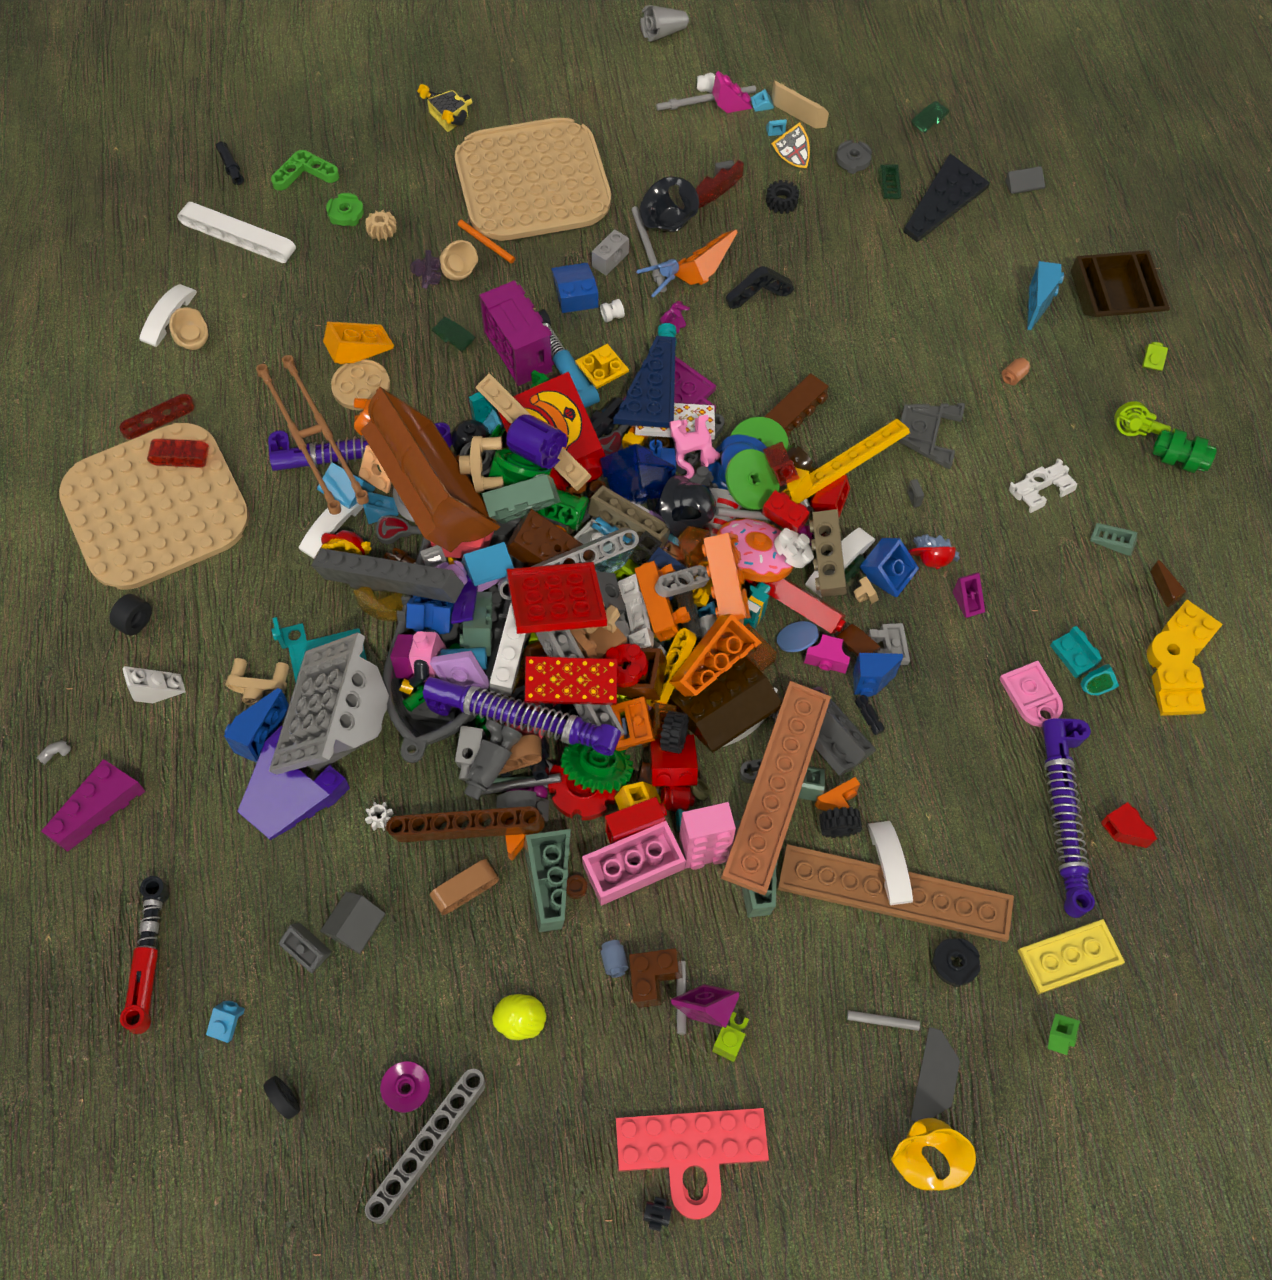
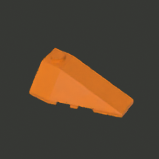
[674,229,738,285]

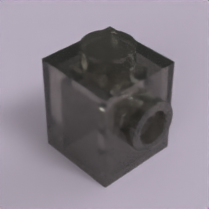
[627,531,662,566]

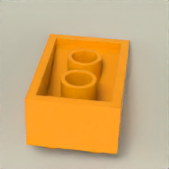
[323,322,394,364]

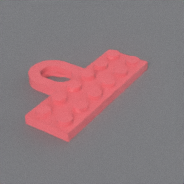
[616,1108,769,1220]

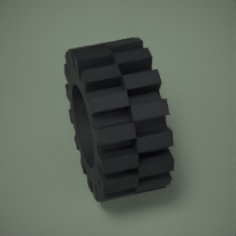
[766,180,799,214]
[660,711,689,754]
[819,807,862,838]

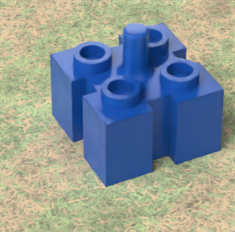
[406,596,454,634]

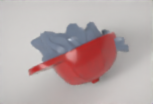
[908,534,960,569]

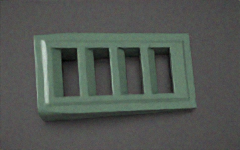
[1090,523,1138,556]

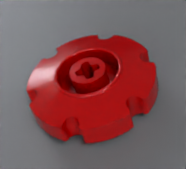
[548,757,619,820]

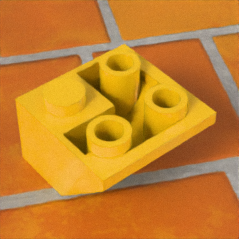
[575,343,629,389]

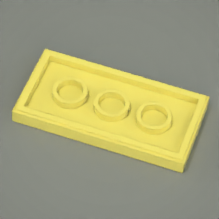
[1018,919,1125,995]

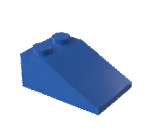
[551,262,599,313]
[224,688,289,763]

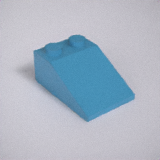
[1027,261,1064,330]

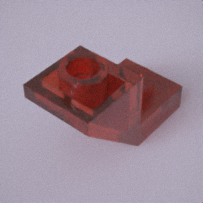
[763,442,799,486]

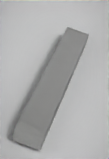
[498,527,639,600]
[365,1069,486,1224]

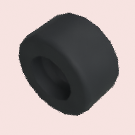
[109,594,152,636]

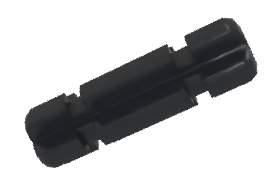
[855,695,885,735]

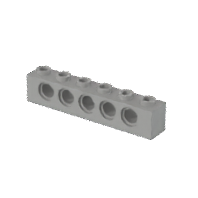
[536,629,625,737]

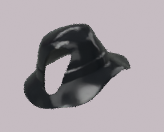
[640,177,699,232]
[660,476,716,541]

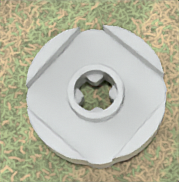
[774,528,814,568]

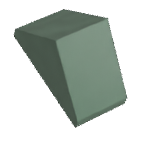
[798,766,825,801]

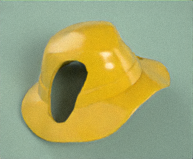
[891,1118,976,1191]

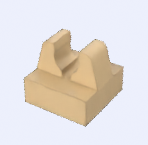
[853,576,879,604]

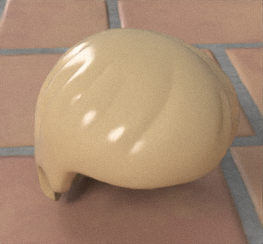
[439,240,479,281]
[169,307,208,350]

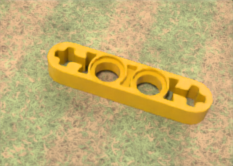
[646,628,696,710]

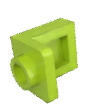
[1142,342,1168,371]

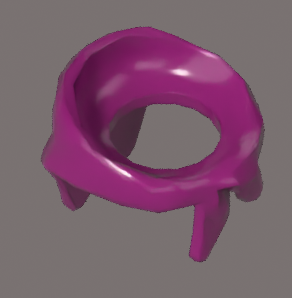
[660,301,690,334]

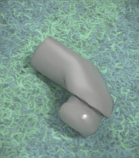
[36,740,71,765]

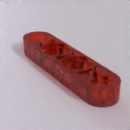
[119,394,195,439]

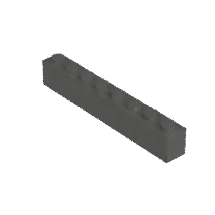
[311,548,464,603]

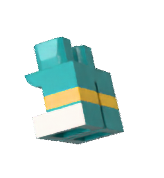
[743,582,771,632]

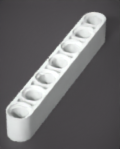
[177,202,296,263]

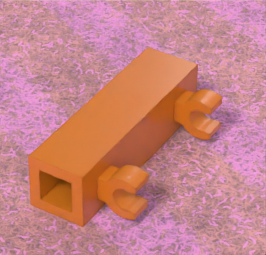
[635,561,691,642]

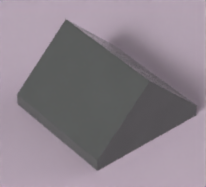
[320,891,386,955]

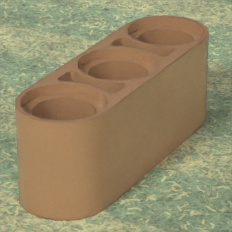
[499,735,542,774]
[430,859,499,915]

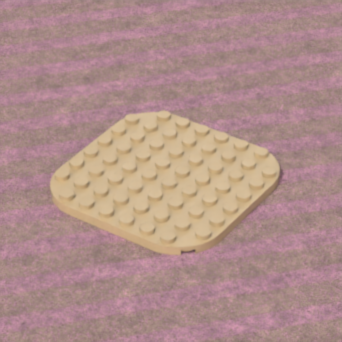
[455,118,611,241]
[59,423,249,590]

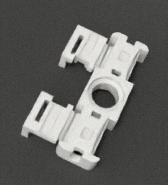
[1009,459,1077,513]

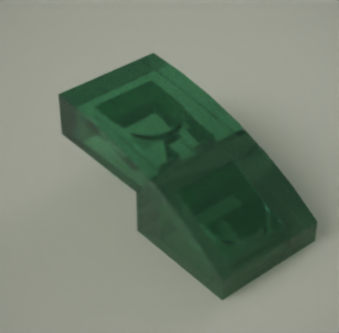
[912,101,949,133]
[432,317,476,353]

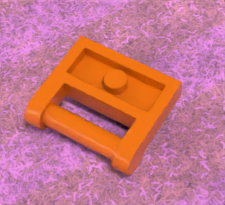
[611,696,655,751]

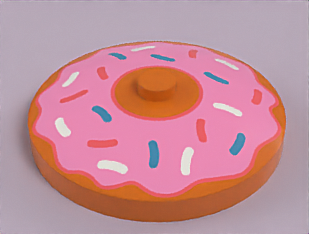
[717,518,794,583]

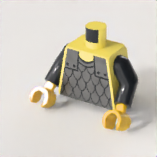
[417,84,472,132]

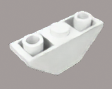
[122,666,186,703]

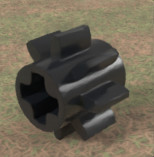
[643,1196,672,1231]

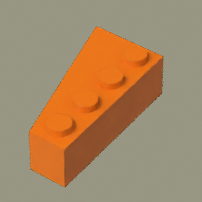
[702,533,751,620]
[669,614,762,697]

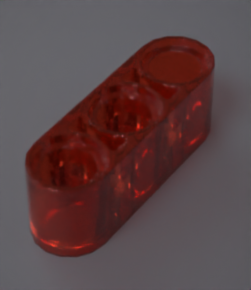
[147,439,209,468]

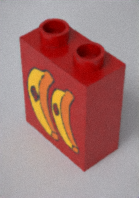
[498,371,611,491]

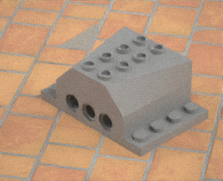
[269,633,389,775]

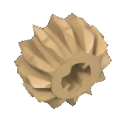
[365,210,397,241]

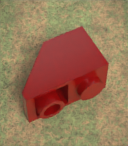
[1101,802,1158,848]

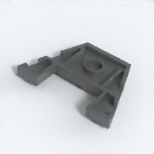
[898,403,965,469]

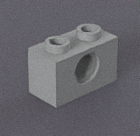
[592,229,629,275]

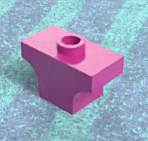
[804,634,850,674]

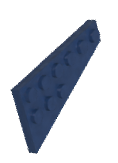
[613,336,676,428]

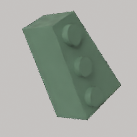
[482,474,561,524]
[460,592,493,656]

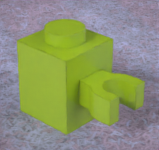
[712,1012,749,1062]

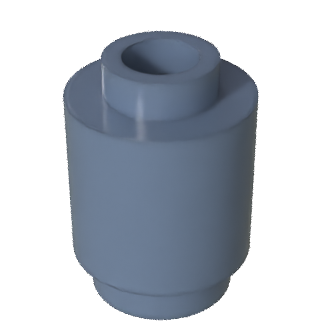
[601,940,629,978]

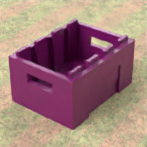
[479,280,554,386]

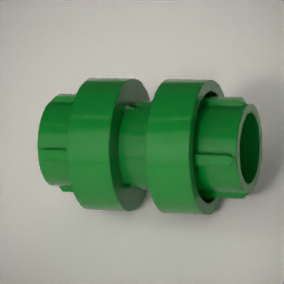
[1152,428,1217,473]

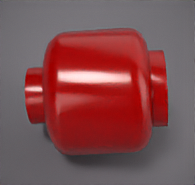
[660,786,695,812]

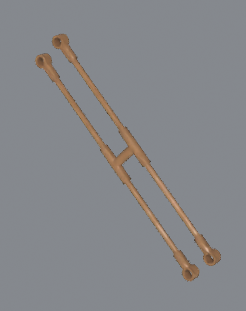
[256,355,369,515]

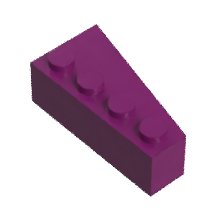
[41,759,146,852]

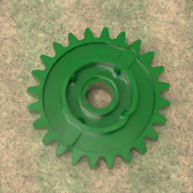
[561,743,634,794]

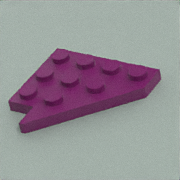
[622,356,716,412]

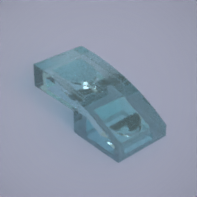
[594,548,634,573]

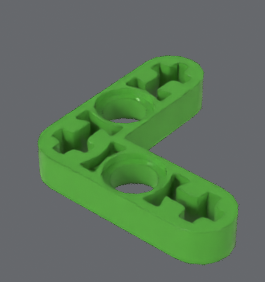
[271,150,339,191]

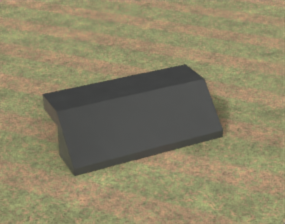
[812,686,876,776]

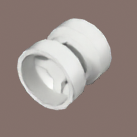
[600,299,625,323]

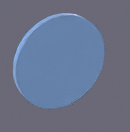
[777,621,819,652]

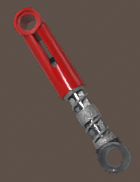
[120,876,170,1034]

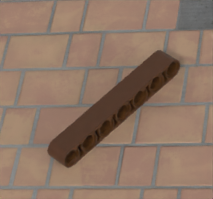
[386,806,545,843]

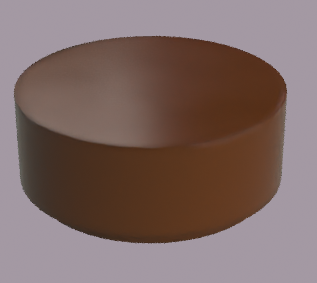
[566,875,587,899]

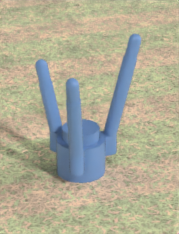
[636,259,679,297]

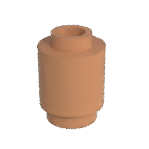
[1002,358,1030,385]

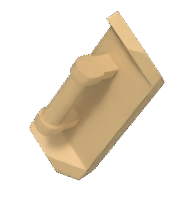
[771,80,829,128]

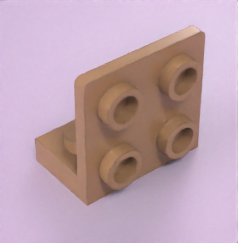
[569,626,627,659]

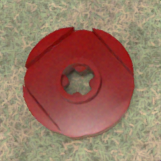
[604,644,648,688]

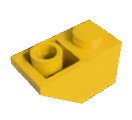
[614,781,661,810]

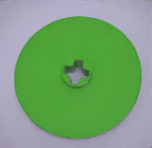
[731,417,789,468]
[725,449,780,510]

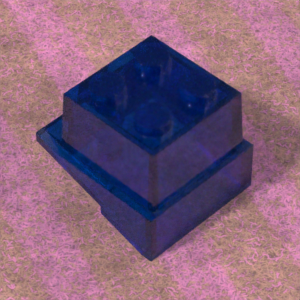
[600,444,676,504]

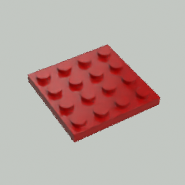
[507,562,607,634]

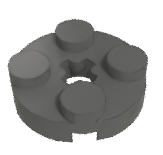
[836,140,872,174]

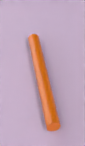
[458,219,515,264]

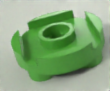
[326,193,364,226]

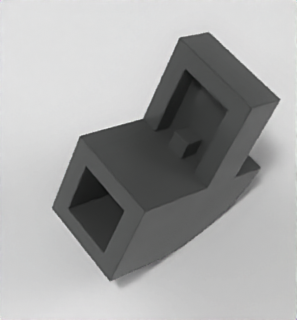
[496,790,549,823]

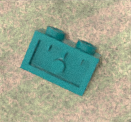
[469,392,497,423]
[1050,626,1102,678]

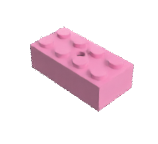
[678,802,736,870]
[582,821,686,906]

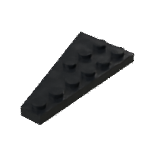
[904,153,990,242]

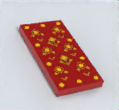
[525,656,617,705]

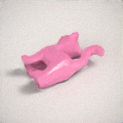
[669,415,720,479]

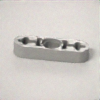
[654,565,710,597]

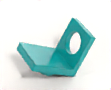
[271,617,307,649]

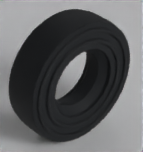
[263,1076,300,1119]

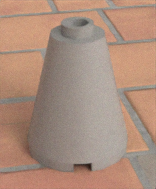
[640,5,689,42]

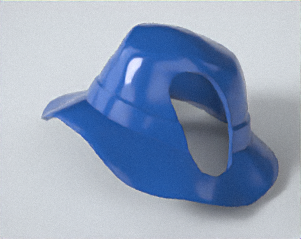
[707,434,775,495]

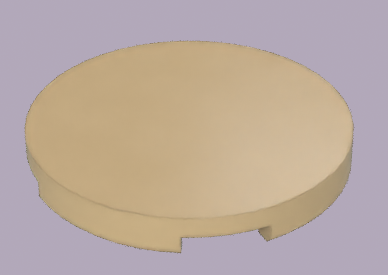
[331,359,390,411]

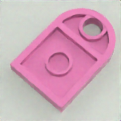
[999,661,1063,727]

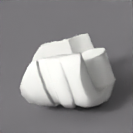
[697,72,715,93]

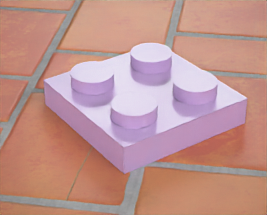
[430,651,490,689]

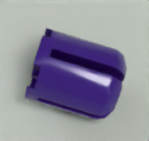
[506,414,567,469]

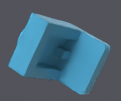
[206,1001,245,1043]

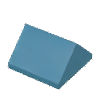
[317,462,375,509]
[461,542,514,586]

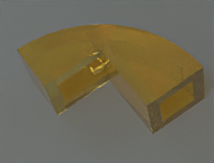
[353,587,403,621]

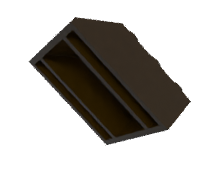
[1071,250,1170,317]
[664,657,782,753]

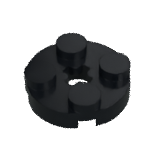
[931,938,981,987]

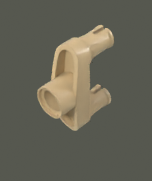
[459,436,504,493]
[225,658,289,706]

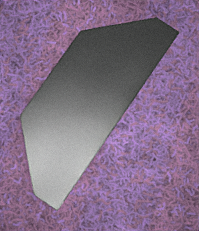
[911,1027,960,1121]

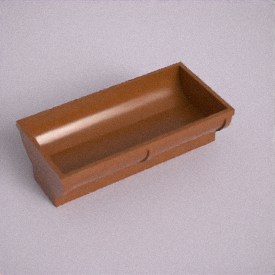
[361,387,500,552]

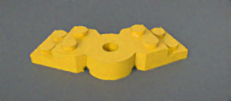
[1147,600,1223,716]

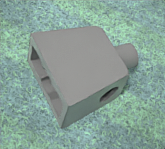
[455,726,488,781]

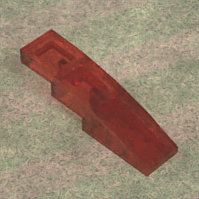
[696,160,744,208]

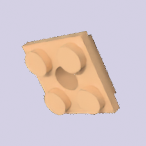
[358,445,391,493]

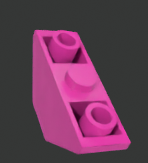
[712,71,752,113]

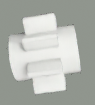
[365,802,394,831]

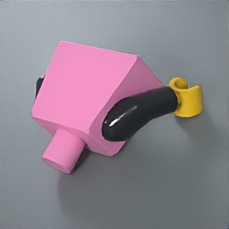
[399,629,446,695]

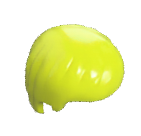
[492,994,546,1040]

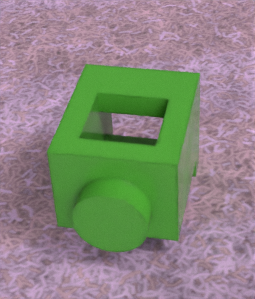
[1048,1014,1080,1055]

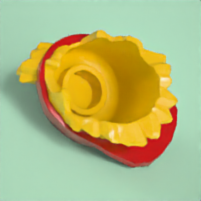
[321,530,372,555]

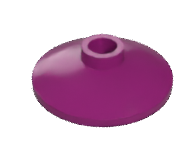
[380,1061,430,1113]

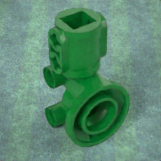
[479,448,589,531]

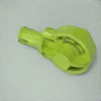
[1114,401,1171,436]

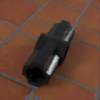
[590,397,624,439]

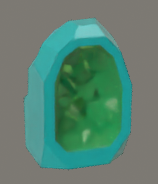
[1080,664,1119,695]

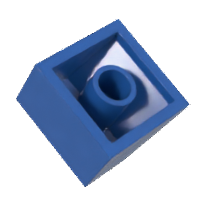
[860,538,919,597]
[853,653,903,697]

